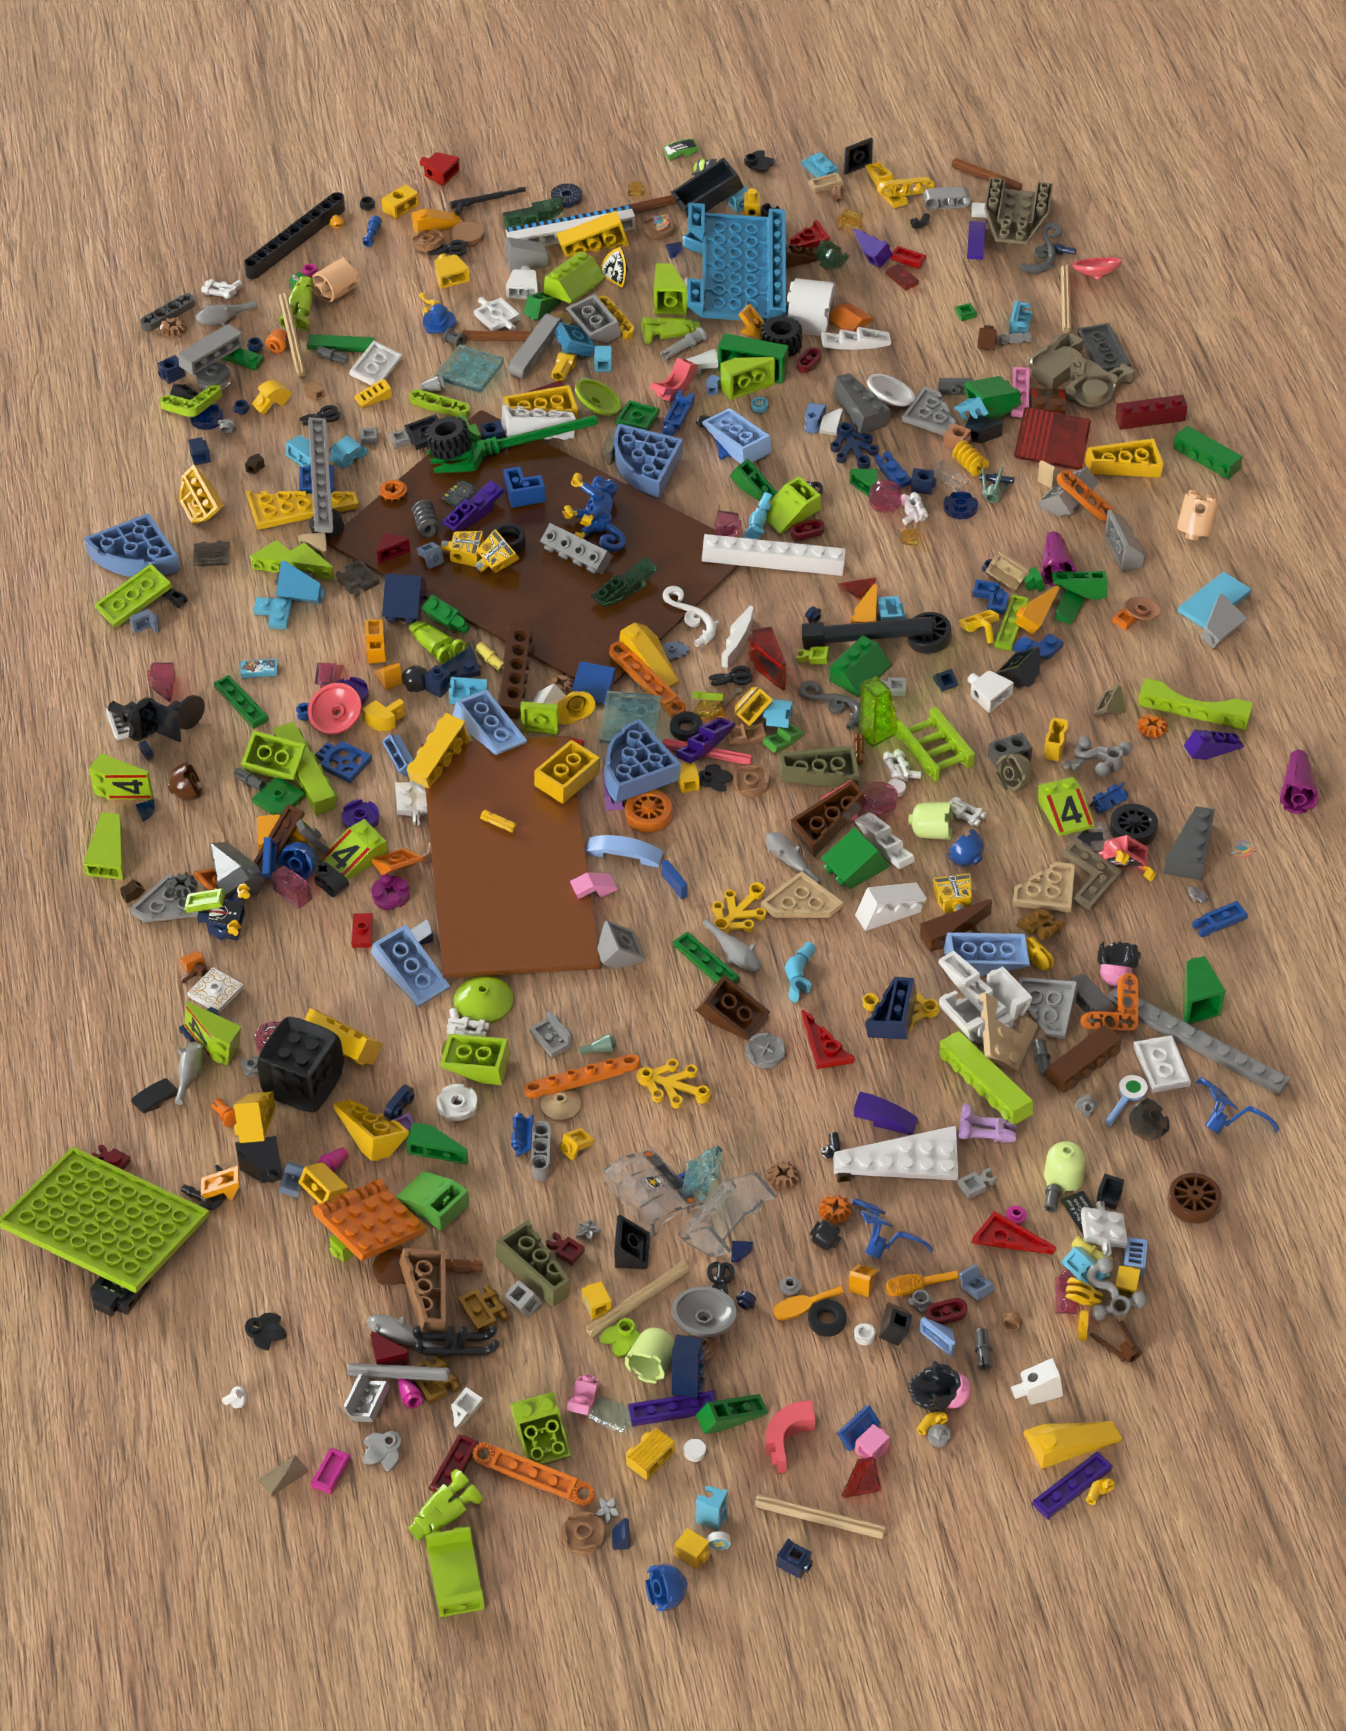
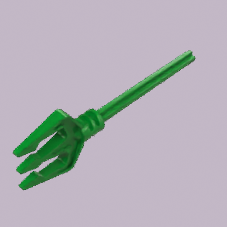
[427,415,598,473]

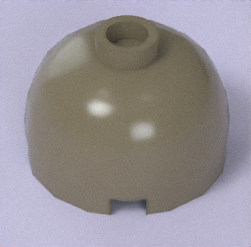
[996,753,1033,792]

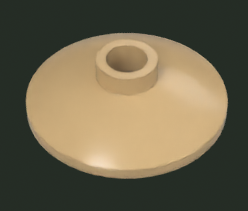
[541,1089,581,1121]

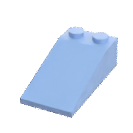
[702,408,772,464]
[453,689,527,755]
[371,924,450,1007]
[944,933,1030,978]

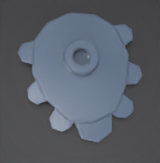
[663,641,689,660]

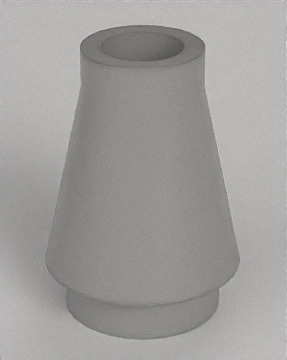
[420,375,446,392]

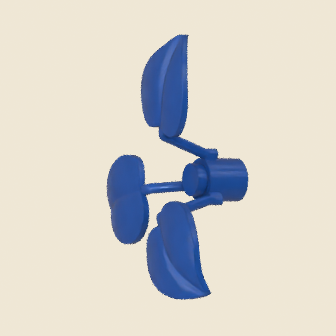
[1196,1077,1279,1134]
[852,1198,933,1259]

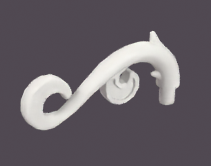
[663,586,719,647]

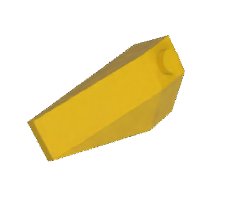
[619,622,679,688]
[333,1099,409,1161]
[1024,1421,1122,1469]

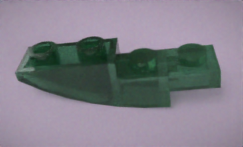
[502,197,564,229]
[591,556,658,607]

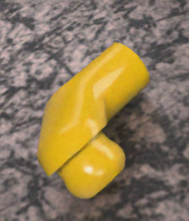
[916,1412,948,1436]
[1086,1478,1115,1505]

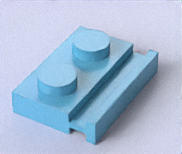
[802,152,839,178]

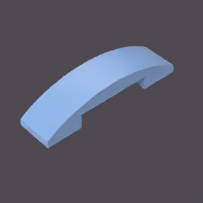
[585,835,663,868]

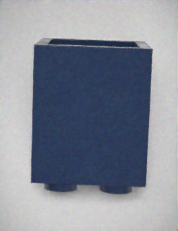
[382,574,426,624]

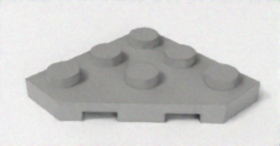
[902,386,956,436]
[130,874,206,923]
[1018,977,1079,1039]

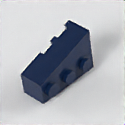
[865,977,917,1040]
[672,1335,706,1399]

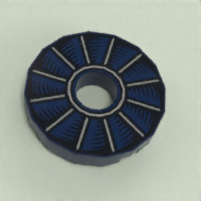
[551,184,582,208]

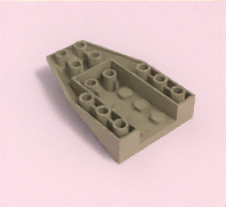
[984,177,1053,245]

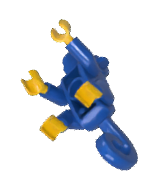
[562,473,626,552]

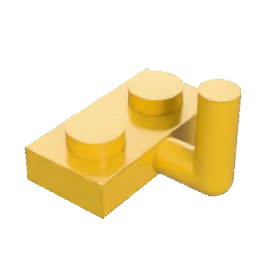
[959,609,1000,643]

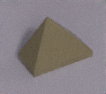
[1093,685,1126,716]
[259,1455,308,1496]

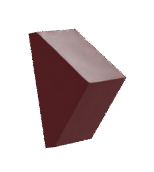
[376,533,410,564]
[370,1331,410,1366]

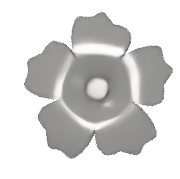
[1062,758,1085,771]
[1187,886,1209,903]

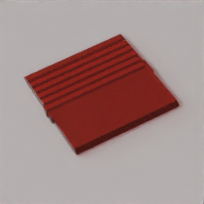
[1014,407,1091,470]

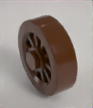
[1168,1173,1222,1224]

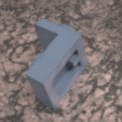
[417,542,444,568]

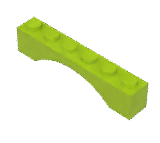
[1138,678,1253,730]

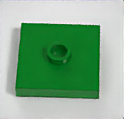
[615,400,660,431]
[252,778,305,816]

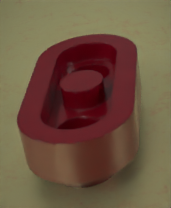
[796,347,822,373]
[790,519,825,540]
[926,1298,968,1325]

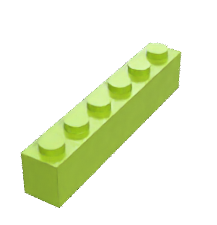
[273,722,338,815]
[939,1031,1033,1125]

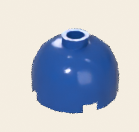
[946,829,985,867]
[277,842,317,881]
[645,1564,688,1611]

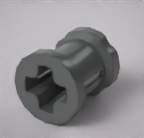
[443,328,465,348]

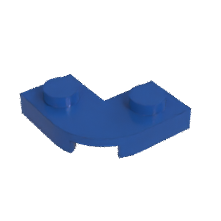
[973,579,1009,614]
[1013,633,1064,660]

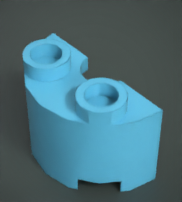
[330,435,369,470]
[877,596,906,621]
[763,699,793,728]

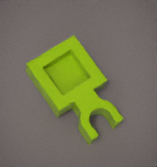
[796,646,830,665]
[692,691,725,704]

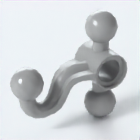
[1074,736,1133,777]
[1087,1257,1148,1321]

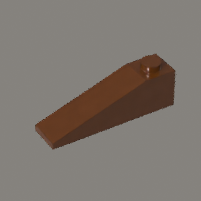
[920,899,992,952]

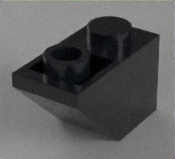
[965,414,1003,444]
[879,1302,912,1346]

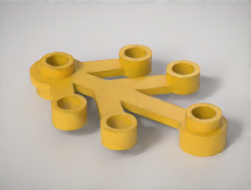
[712,882,766,934]
[863,985,940,1031]
[636,1059,711,1109]

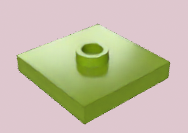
[520,701,559,735]

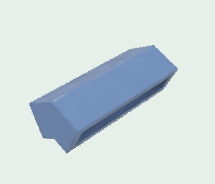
[382,734,414,776]

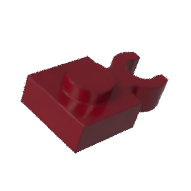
[92,1145,131,1170]
[546,1232,585,1266]

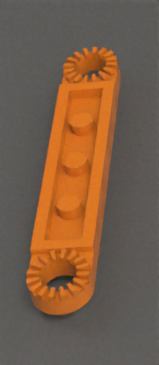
[609,642,686,717]
[524,1054,640,1099]
[473,1442,596,1506]

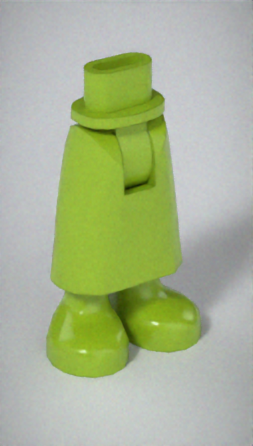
[279,277,313,331]
[642,317,700,344]
[409,621,466,664]
[407,1469,483,1541]

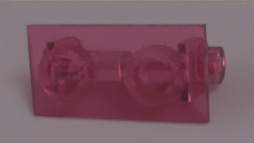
[1055,1270,1078,1314]

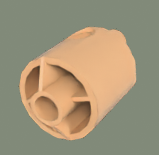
[312,257,359,303]
[1176,489,1220,540]

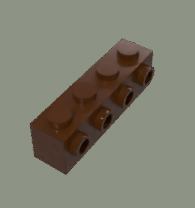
[1046,1024,1122,1094]

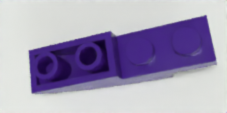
[442,480,504,532]

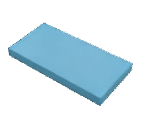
[1178,571,1251,628]

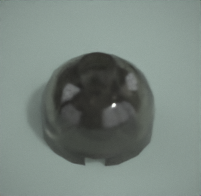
[1129,1098,1170,1140]

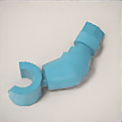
[743,492,772,540]
[785,942,817,1003]

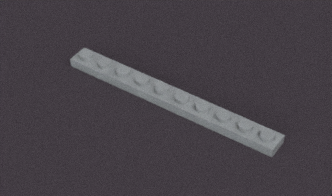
[308,417,333,533]
[1107,986,1290,1096]

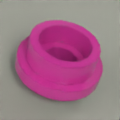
[302,264,318,278]
[1006,1206,1027,1225]

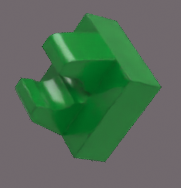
[1023,567,1045,592]

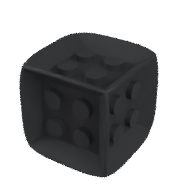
[257,1017,344,1112]

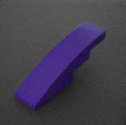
[967,221,985,260]
[676,717,735,764]

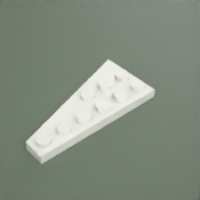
[833,1126,958,1181]

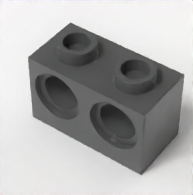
[988,732,1033,771]

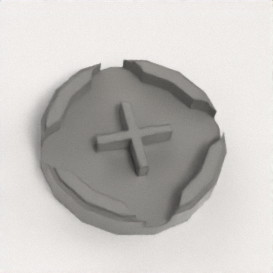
[745,1033,785,1069]

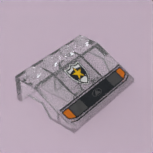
[602,1148,703,1237]

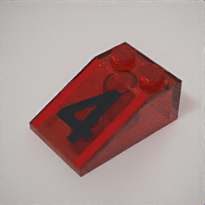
[748,626,786,690]

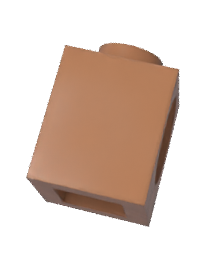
[944,423,972,449]

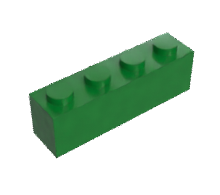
[1173,426,1243,479]

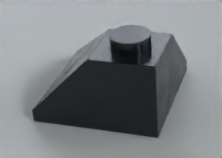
[844,137,873,175]
[996,646,1040,688]
[235,1136,282,1183]

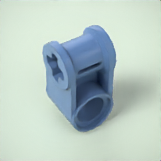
[805,403,826,433]

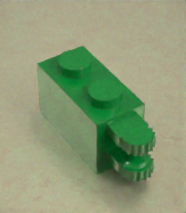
[421,595,470,634]

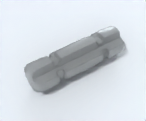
[1000,332,1032,345]

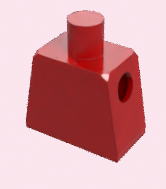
[420,152,460,186]

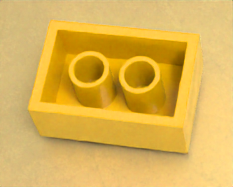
[534,740,600,804]

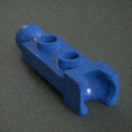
[662,390,695,436]

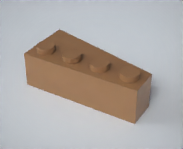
[399,1248,446,1333]

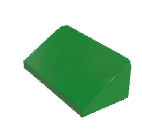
[1055,590,1084,625]

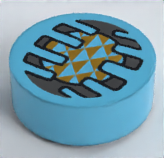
[751,397,768,413]

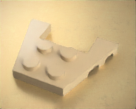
[980,993,1038,1072]

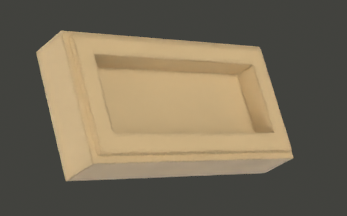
[808,172,844,193]

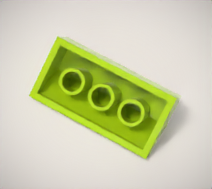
[544,252,605,304]

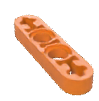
[1057,470,1113,521]

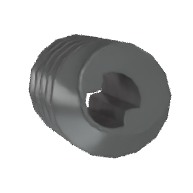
[411,500,439,538]

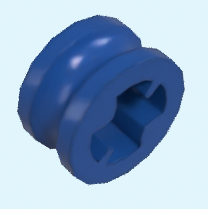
[296,703,309,721]

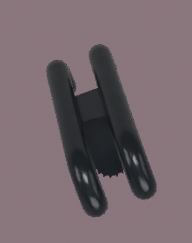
[412,1325,499,1356]

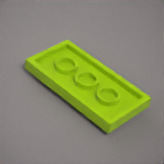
[94,564,172,628]

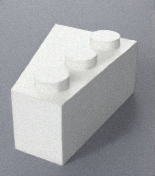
[855,882,927,931]

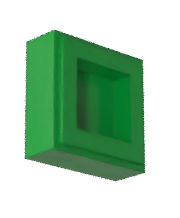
[955,303,977,321]

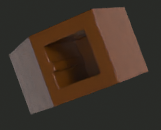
[977,325,998,351]

